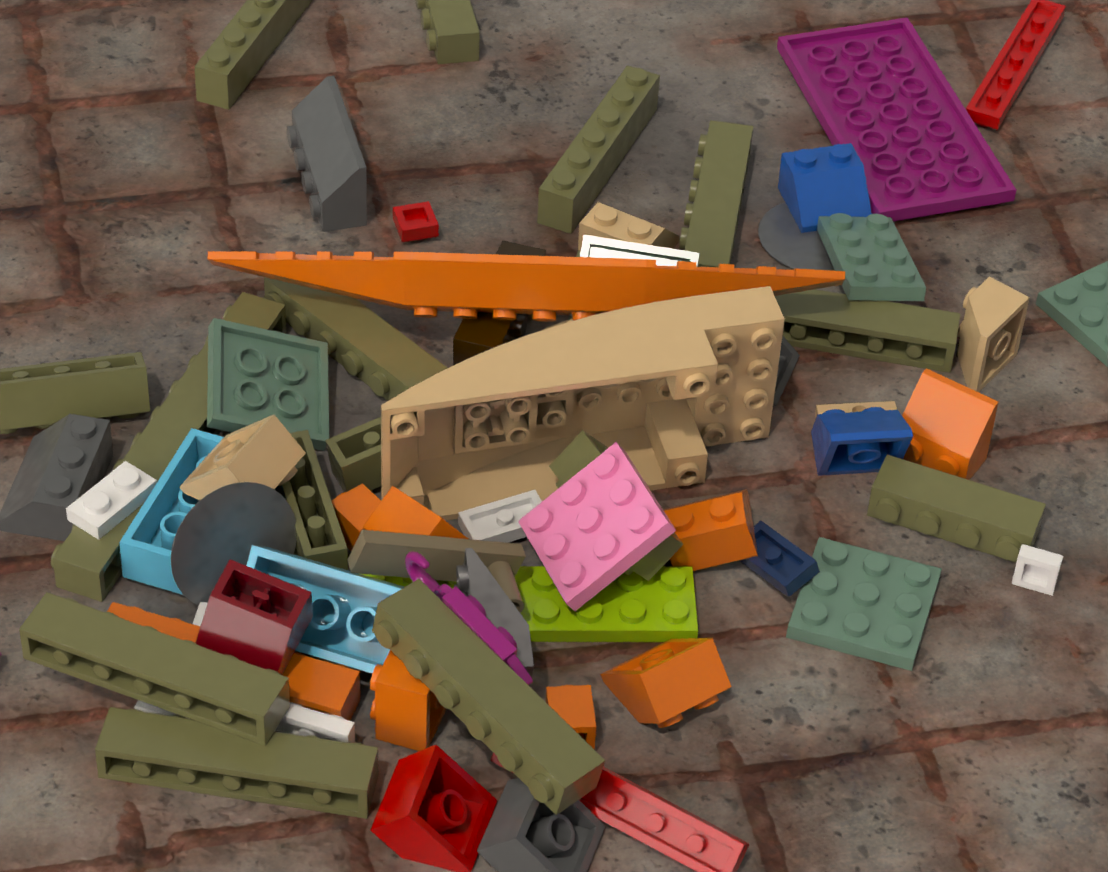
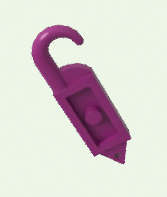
[405,551,533,685]

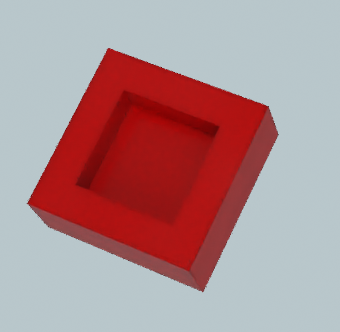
[393,201,439,242]

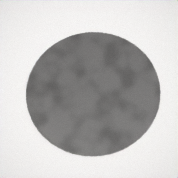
[758,202,835,271]
[171,482,297,606]

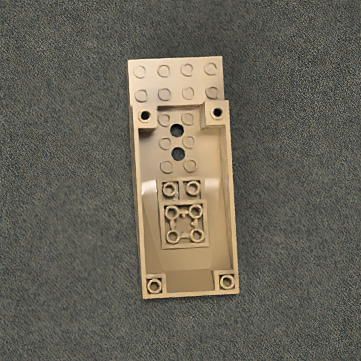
[381,286,785,521]

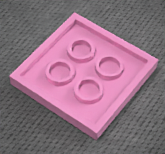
[518,442,676,611]

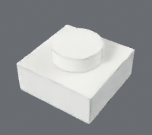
[1012,544,1063,596]

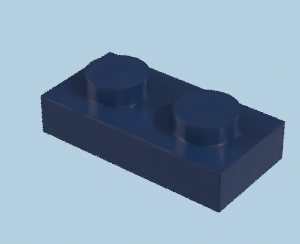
[739,521,820,597]

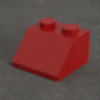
[370,744,497,872]

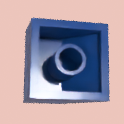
[778,143,872,233]
[811,407,913,476]

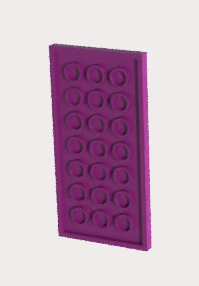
[777,18,1017,221]

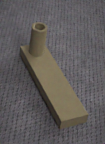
[347,530,526,612]

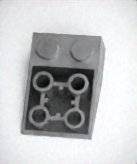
[454,548,534,686]

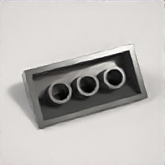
[286,76,367,232]

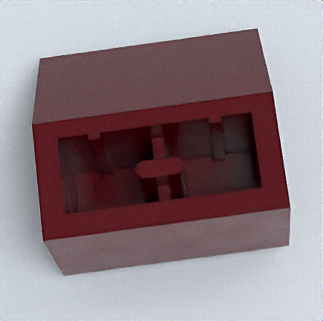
[196,559,313,675]

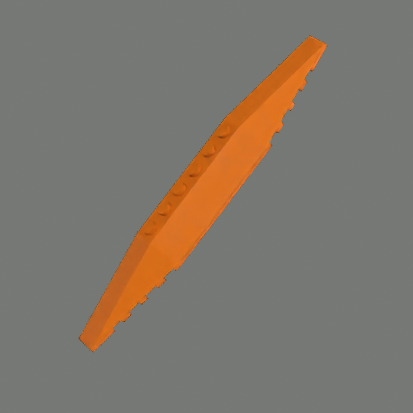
[207,251,845,322]

